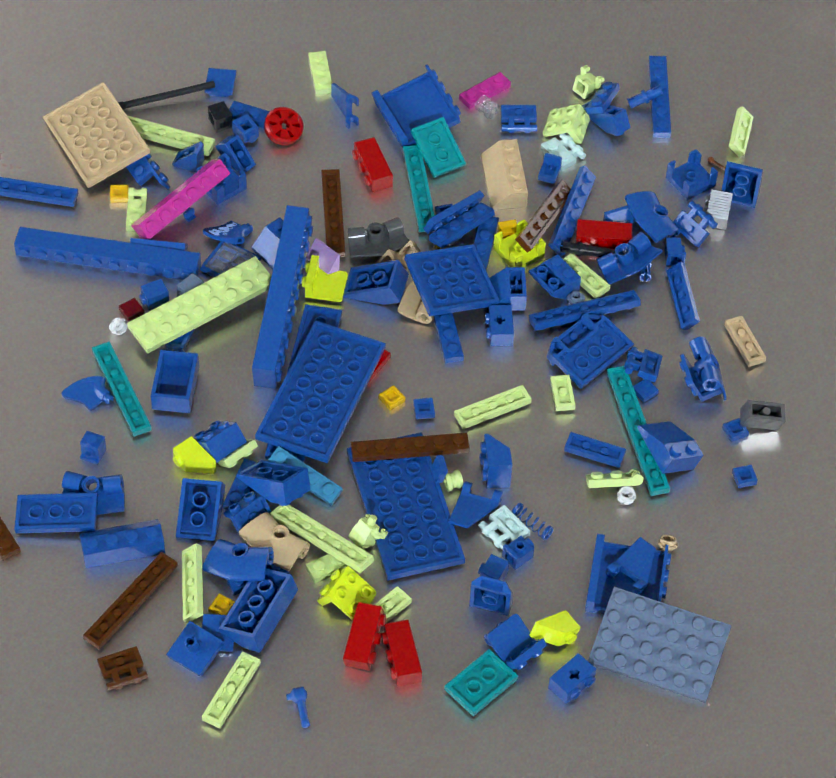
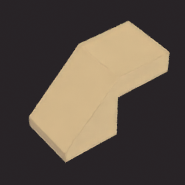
[377,240,421,269]

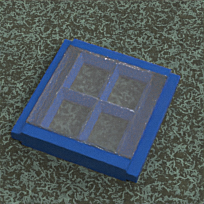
[200,242,261,277]

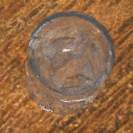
[475,95,500,119]

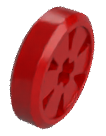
[264,107,304,145]

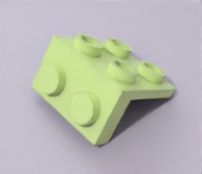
[543,104,590,144]

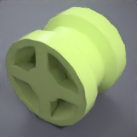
[443,469,464,492]

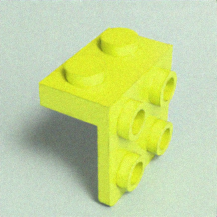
[302,255,348,302]
[317,566,377,621]

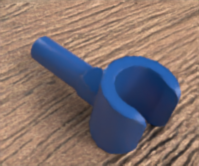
[183,207,196,222]

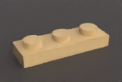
[724,316,766,367]

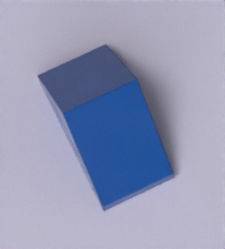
[172,141,204,172]

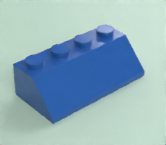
[79,519,165,568]
[219,568,298,652]

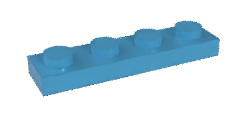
[268,446,343,506]

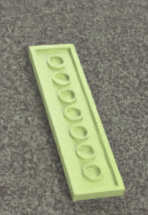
[127,256,272,354]

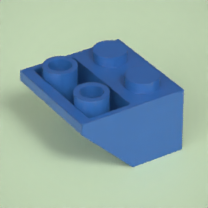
[529,254,581,300]
[488,267,527,311]
[194,420,247,463]
[479,434,512,489]

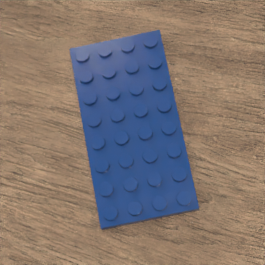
[255,321,386,464]
[347,432,465,581]

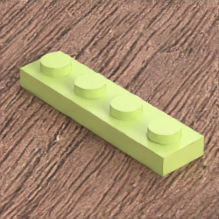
[454,385,532,429]
[182,543,203,622]
[202,651,261,729]

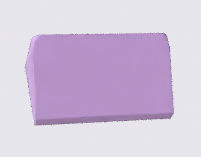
[306,238,340,274]

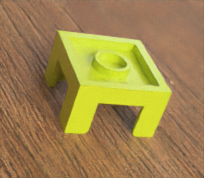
[493,219,546,267]

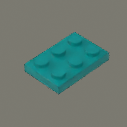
[411,117,466,178]
[444,649,518,716]

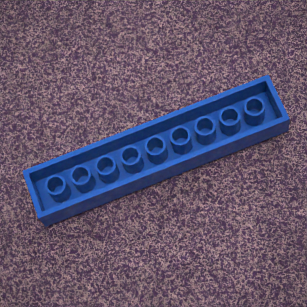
[252,205,313,389]

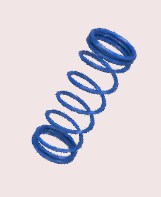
[512,503,553,540]

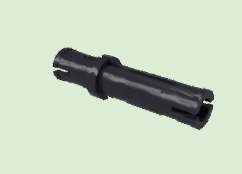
[560,241,616,258]

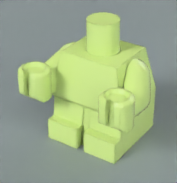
[572,65,605,99]
[348,514,388,549]

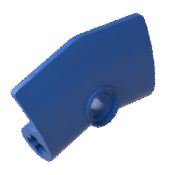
[625,191,681,243]
[596,232,663,285]
[689,337,727,401]
[62,471,125,515]
[202,539,274,581]

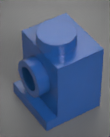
[232,114,259,144]
[664,237,686,266]
[80,431,106,465]
[502,536,534,570]

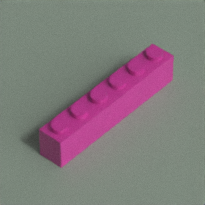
[131,159,230,240]

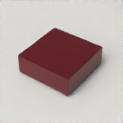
[119,298,145,322]

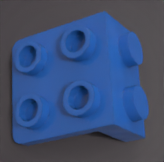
[679,354,723,402]
[486,614,547,670]

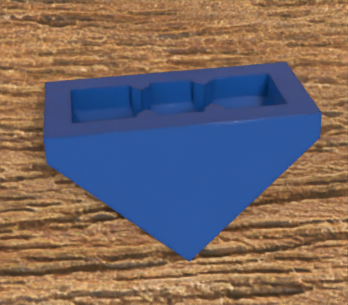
[603,205,635,226]

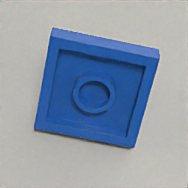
[166,621,224,677]

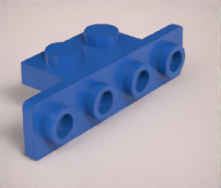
[126,153,170,189]

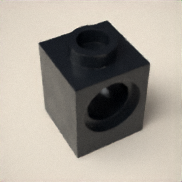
[208,101,233,133]

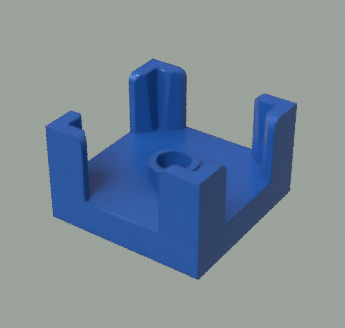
[666,149,718,200]
[196,153,247,205]

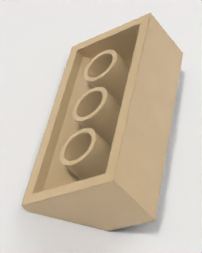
[481,139,528,210]

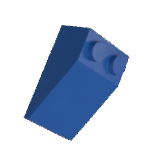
[721,161,763,208]
[343,260,409,305]
[637,421,704,474]
[237,460,310,506]
[176,478,225,541]

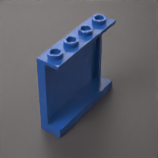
[371,65,461,148]
[585,534,672,615]

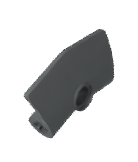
[348,217,410,258]

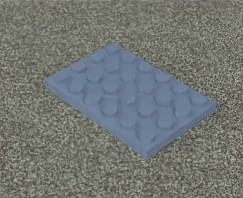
[588,587,732,703]

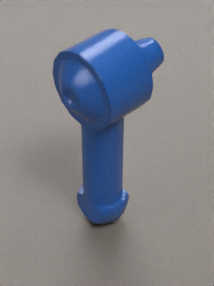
[286,687,310,728]

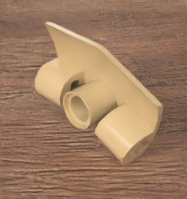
[398,281,433,324]
[239,512,310,571]

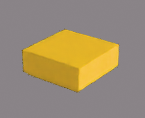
[110,185,129,203]
[497,219,517,238]
[378,385,405,410]
[208,593,235,615]

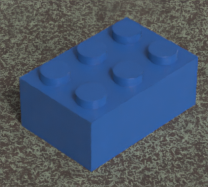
[151,350,199,413]

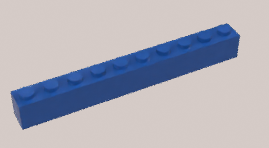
[14,227,201,280]

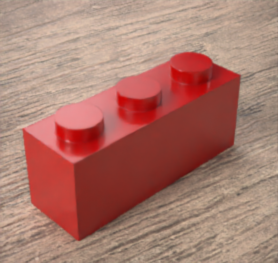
[352,137,393,192]
[575,219,632,248]
[343,602,386,671]
[381,620,422,687]

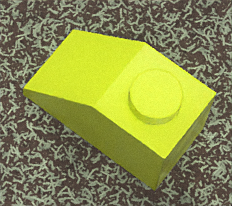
[173,436,216,474]
[529,610,581,646]

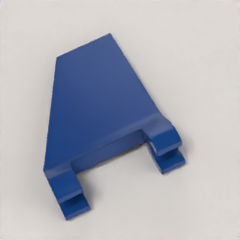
[331,83,359,129]
[449,481,503,529]
[606,537,656,595]

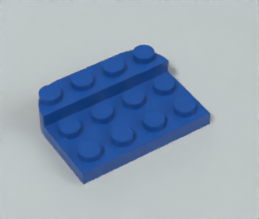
[547,313,634,389]

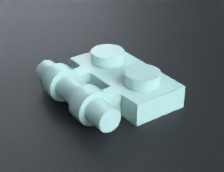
[540,133,586,171]
[479,505,530,550]

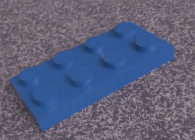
[14,493,98,533]

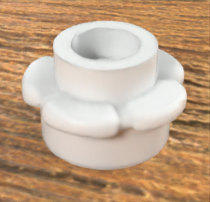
[109,317,127,335]
[617,486,636,505]

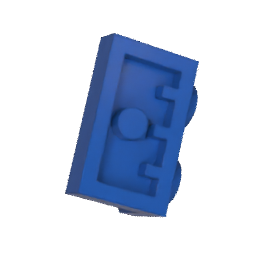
[223,491,272,535]

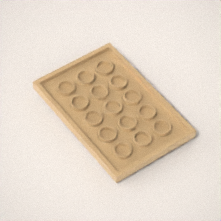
[43,82,151,188]

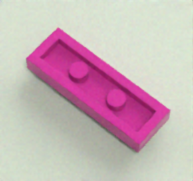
[459,72,511,109]

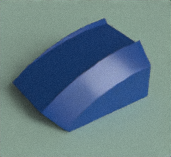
[469,575,513,616]

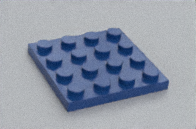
[404,244,500,316]

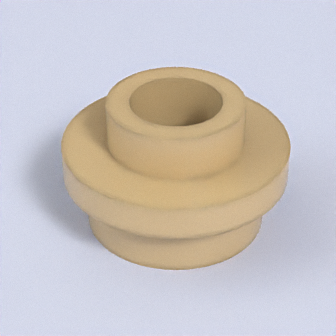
[658,535,678,552]

